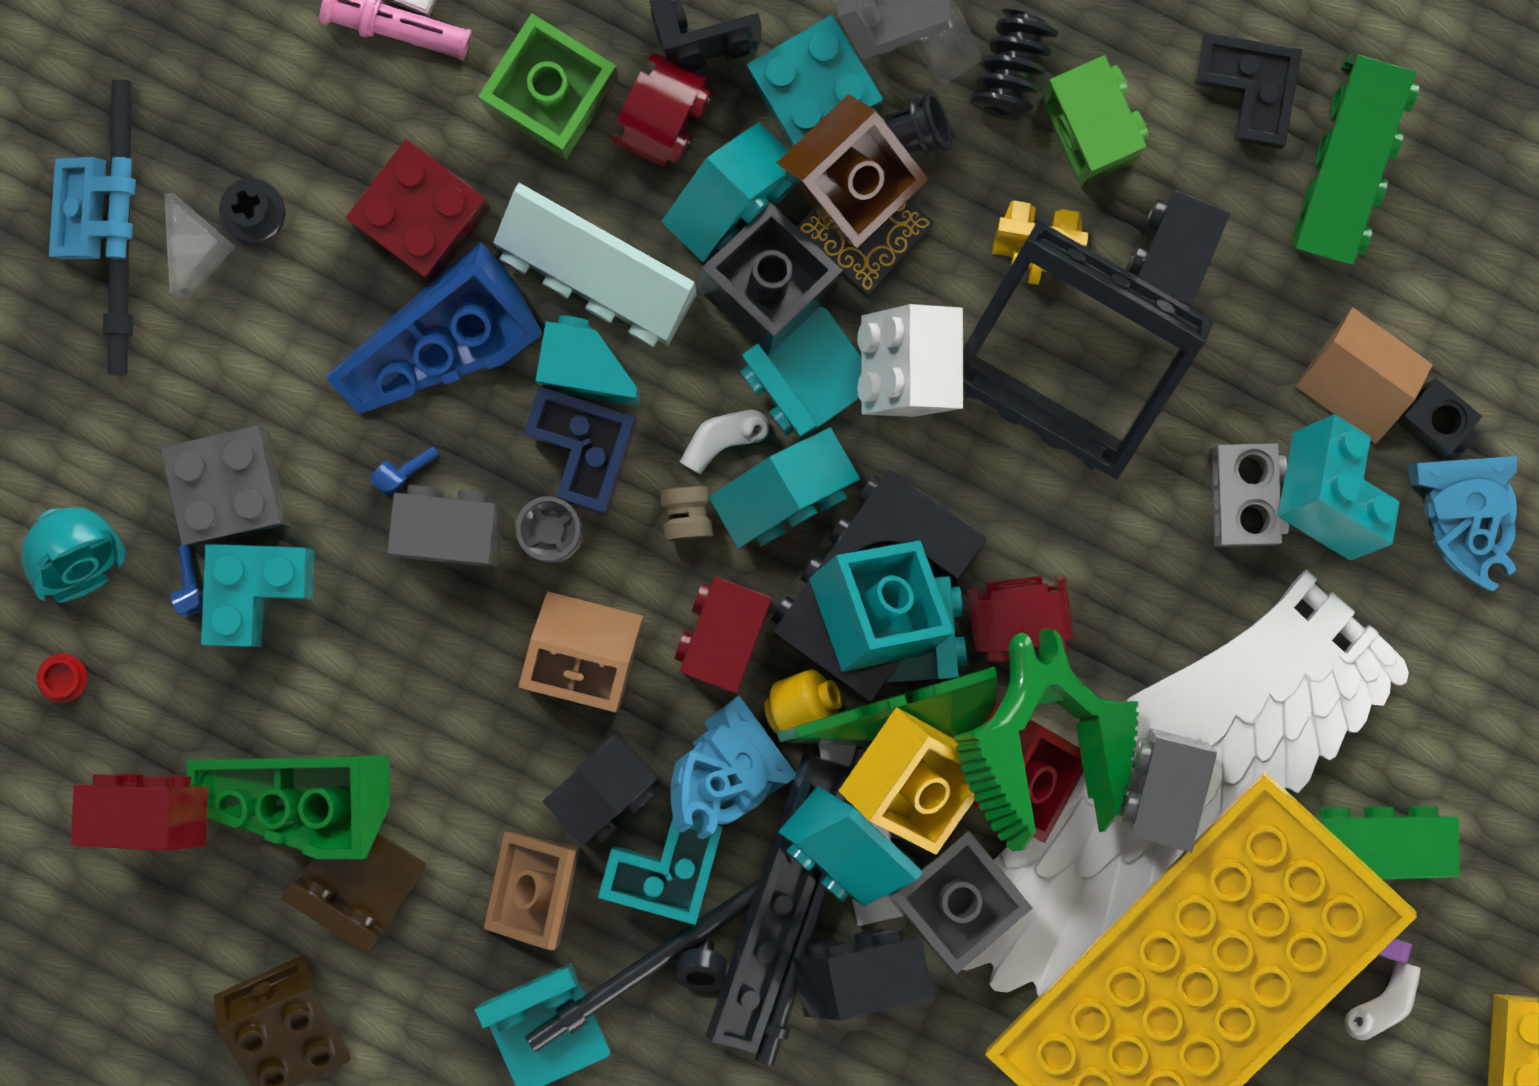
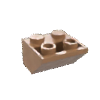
[518,591,644,712]

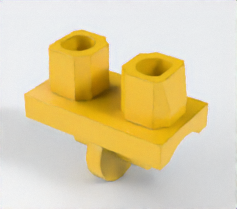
[992,201,1088,285]

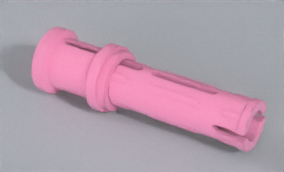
[319,0,472,61]

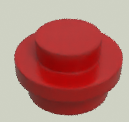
[37,653,88,703]

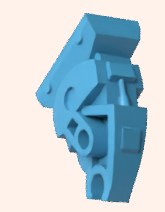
[1407,456,1517,591]
[670,695,796,840]

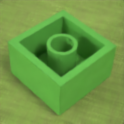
[478,13,619,160]
[1040,55,1149,188]

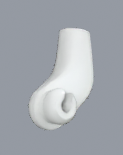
[680,410,769,475]
[1344,961,1421,1040]

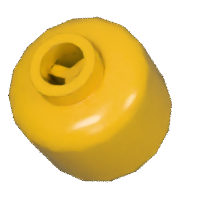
[765,670,842,734]

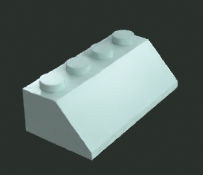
[493,183,697,347]

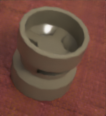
[660,486,713,541]

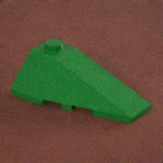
[777,667,997,746]
[186,755,390,859]

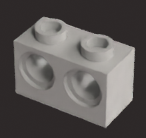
[1211,443,1289,547]

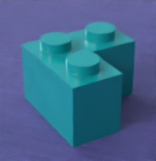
[661,122,794,262]
[1277,414,1400,561]
[709,427,860,549]
[201,544,315,647]
[598,816,724,925]

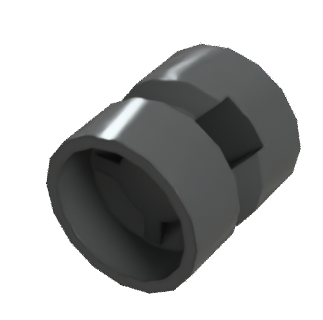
[515,496,584,564]

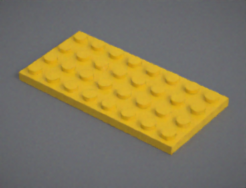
[985,771,1417,1086]

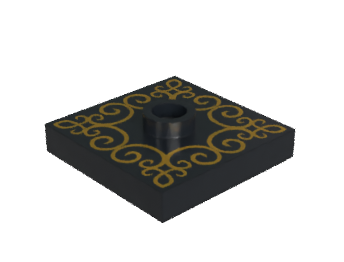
[797,199,934,297]

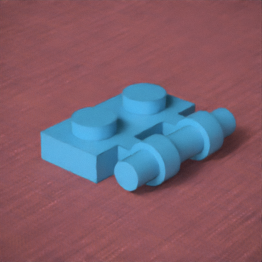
[49,157,136,259]

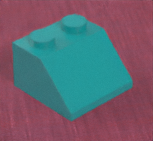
[535,316,641,408]
[778,786,923,906]

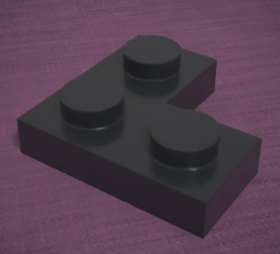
[1194,32,1302,149]

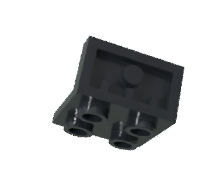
[649,0,761,71]

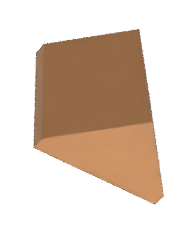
[1294,307,1433,445]
[484,831,580,950]

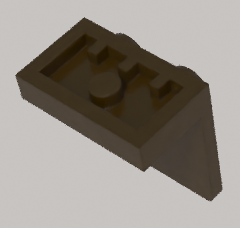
[281,832,426,953]
[214,954,351,1086]

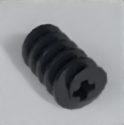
[970,8,1059,120]

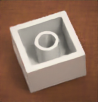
[857,304,963,417]

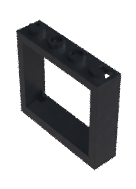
[963,220,1214,480]

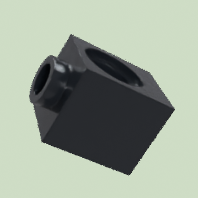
[1396,378,1483,458]

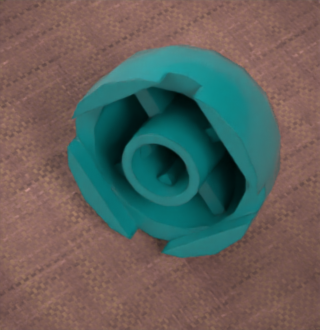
[21,507,126,602]

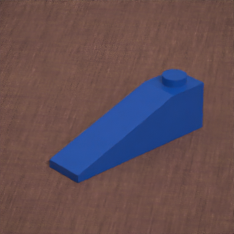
[326,242,542,414]

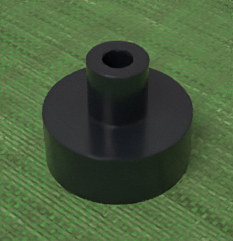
[676,939,727,992]

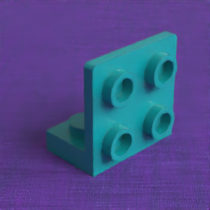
[475,963,610,1086]

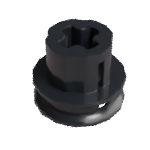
[885,89,952,156]
[219,178,286,244]

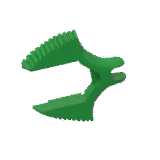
[954,628,1139,851]

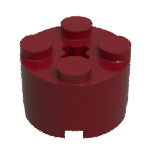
[611,52,714,169]
[967,575,1074,662]

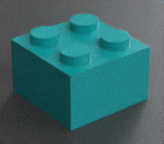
[747,15,883,149]
[809,541,954,672]

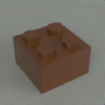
[776,94,929,249]

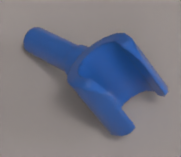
[371,447,440,495]
[170,545,203,618]

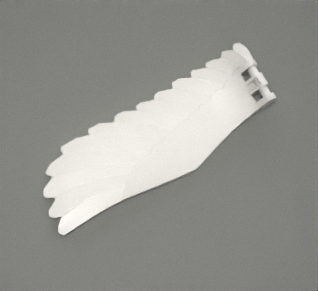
[963,569,1409,996]

